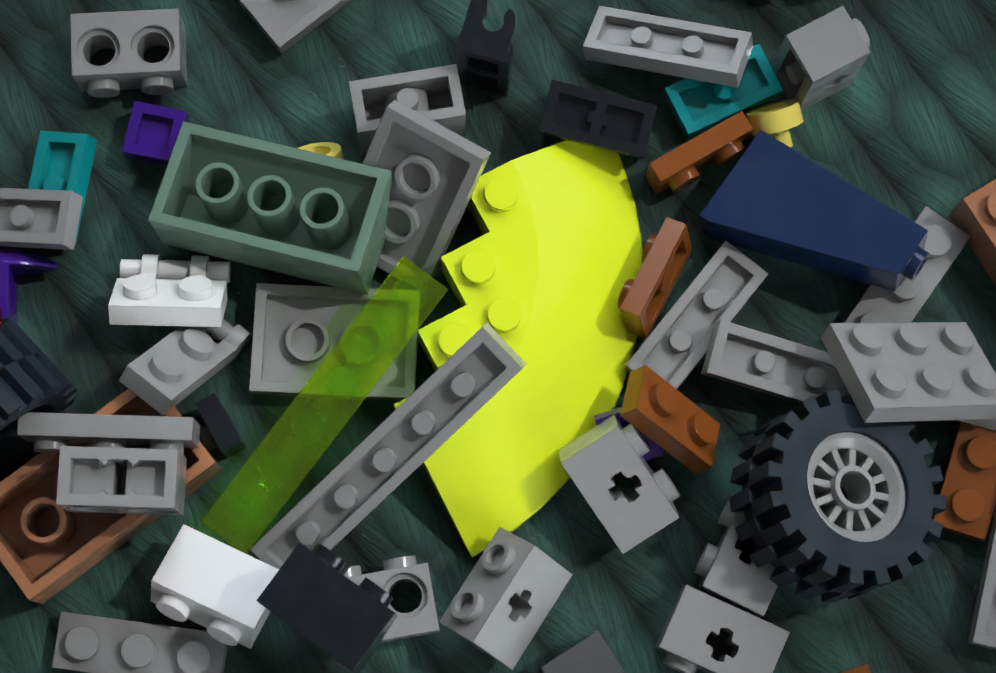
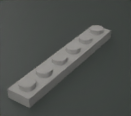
[250,323,527,569]

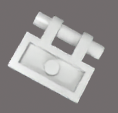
[108,254,231,327]

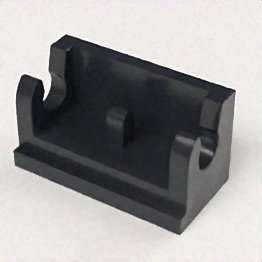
[456,0,515,96]
[539,80,657,159]

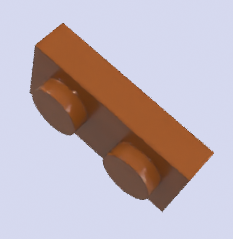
[645,111,753,195]
[618,217,693,339]
[620,365,720,474]
[932,421,996,542]

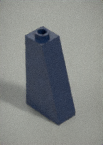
[700,130,930,291]

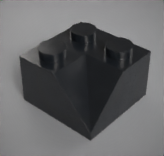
[256,542,397,673]

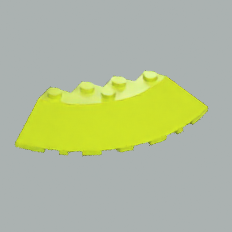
[394,140,643,558]

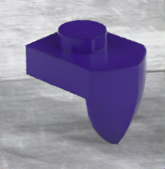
[0,249,58,328]

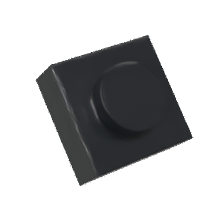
[195,393,246,459]

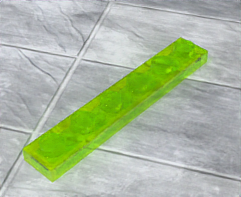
[201,255,448,554]

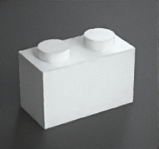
[150,524,279,649]

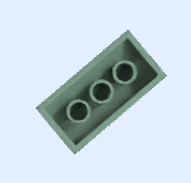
[148,121,392,295]

